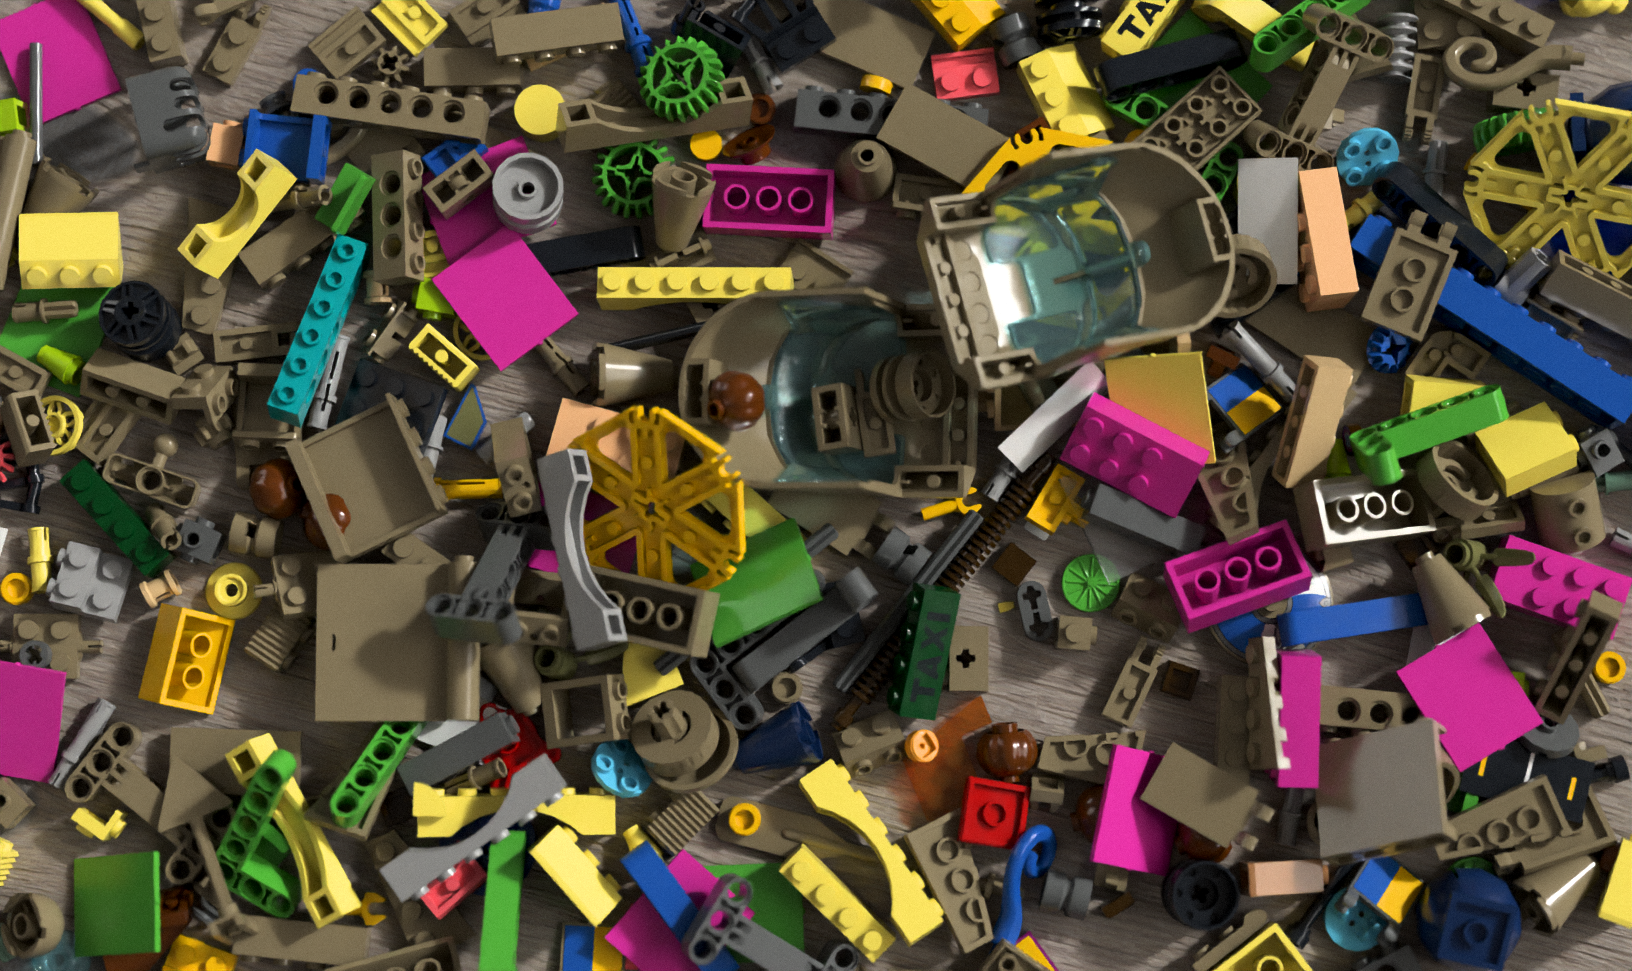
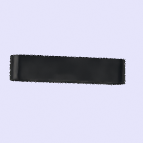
[1094,28,1248,101]
[1372,161,1508,287]
[526,225,646,277]

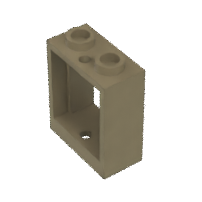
[490,417,542,518]
[509,569,570,647]
[540,674,631,749]

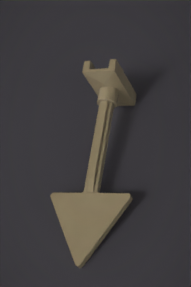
[157,755,259,946]

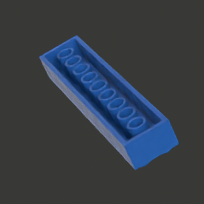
[1350,214,1632,430]

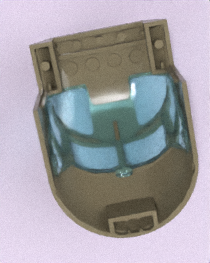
[916,142,1235,391]
[678,287,978,499]

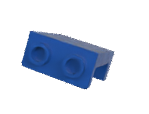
[238,109,332,185]

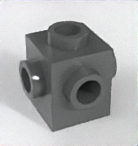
[1575,424,1625,477]
[176,516,227,566]

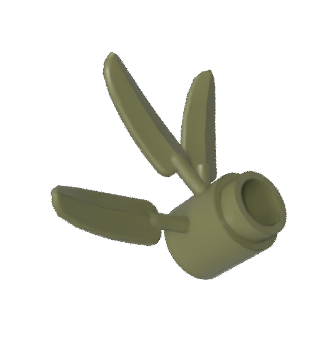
[1443,539,1536,619]
[530,604,629,681]

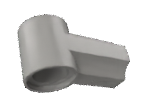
[1491,247,1552,305]

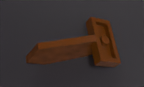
[103,884,195,971]

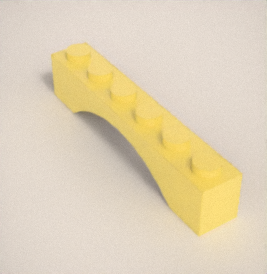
[597,267,794,310]
[225,733,362,929]
[798,758,944,947]
[417,786,615,837]

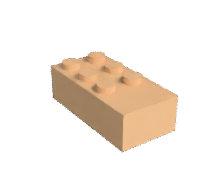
[1297,167,1359,312]
[546,398,687,480]

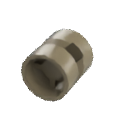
[228,511,284,560]

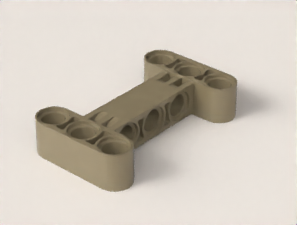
[1243,3,1394,171]
[64,722,238,885]

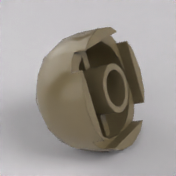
[1,893,65,959]

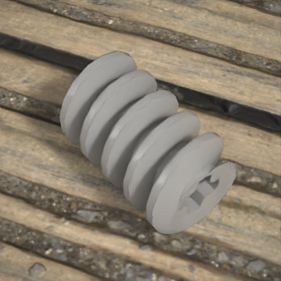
[1374,13,1419,83]

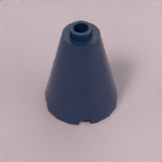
[732,701,824,774]

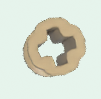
[362,270,392,306]
[139,568,182,608]

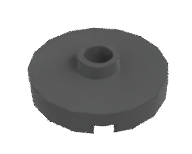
[1517,702,1580,759]

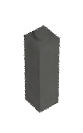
[1080,483,1206,558]
[397,712,521,796]

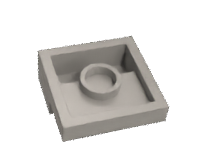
[46,541,135,624]

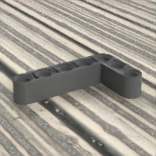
[731,567,878,694]
[690,568,825,730]

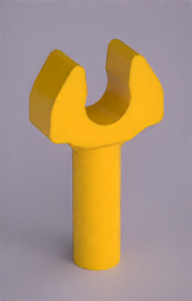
[920,487,982,521]
[345,892,387,925]

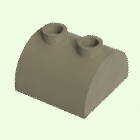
[1529,470,1606,553]

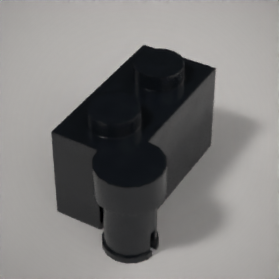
[669,0,752,79]

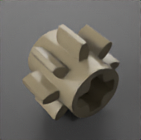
[371,45,411,85]
[193,414,235,451]

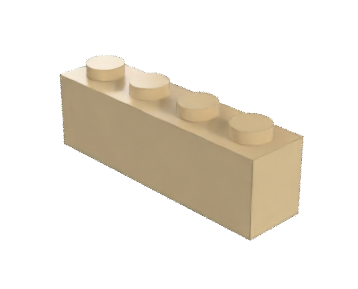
[1271,355,1353,489]

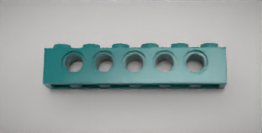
[267,234,371,428]

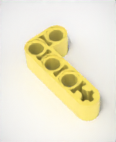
[1190,0,1319,71]

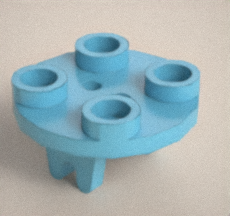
[1335,128,1399,186]
[591,739,652,799]
[1322,887,1387,952]

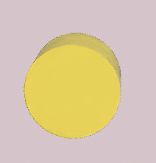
[514,84,564,142]

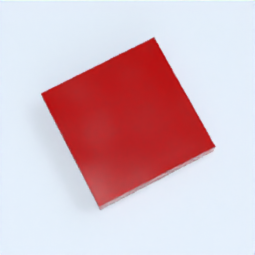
[957,776,1031,851]

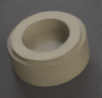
[770,672,803,704]

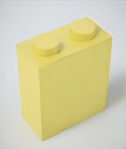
[1475,401,1579,497]

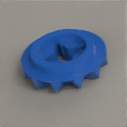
[1366,326,1414,374]

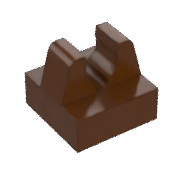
[1206,340,1241,379]

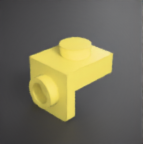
[71,807,128,841]

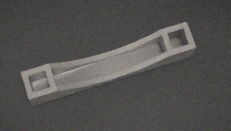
[536,449,628,651]
[380,753,567,902]

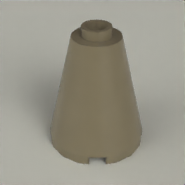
[834,139,898,203]
[17,157,99,239]
[651,161,716,254]
[590,342,679,407]
[1412,551,1493,645]
[480,634,542,717]
[1509,854,1600,937]

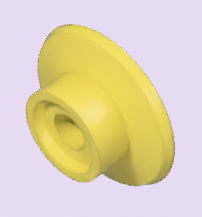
[205,562,262,620]

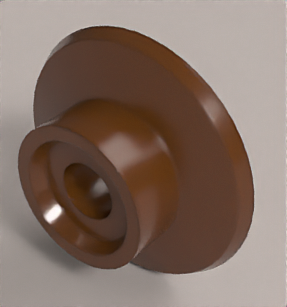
[723,124,775,165]

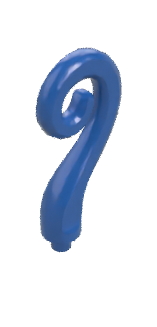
[988,824,1057,956]

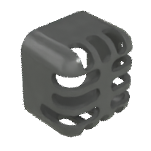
[125,66,211,174]

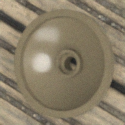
[644,706,738,793]

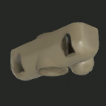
[102,433,201,509]

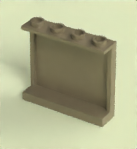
[284,392,449,564]
[1315,717,1457,867]

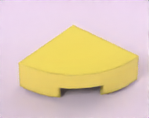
[413,782,446,817]

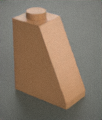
[1239,858,1329,897]

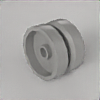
[492,153,564,234]

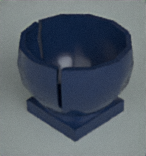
[1567,81,1632,186]
[1416,868,1521,971]

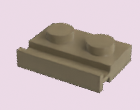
[449,0,527,47]
[308,5,388,80]
[781,237,854,312]
[65,399,141,467]

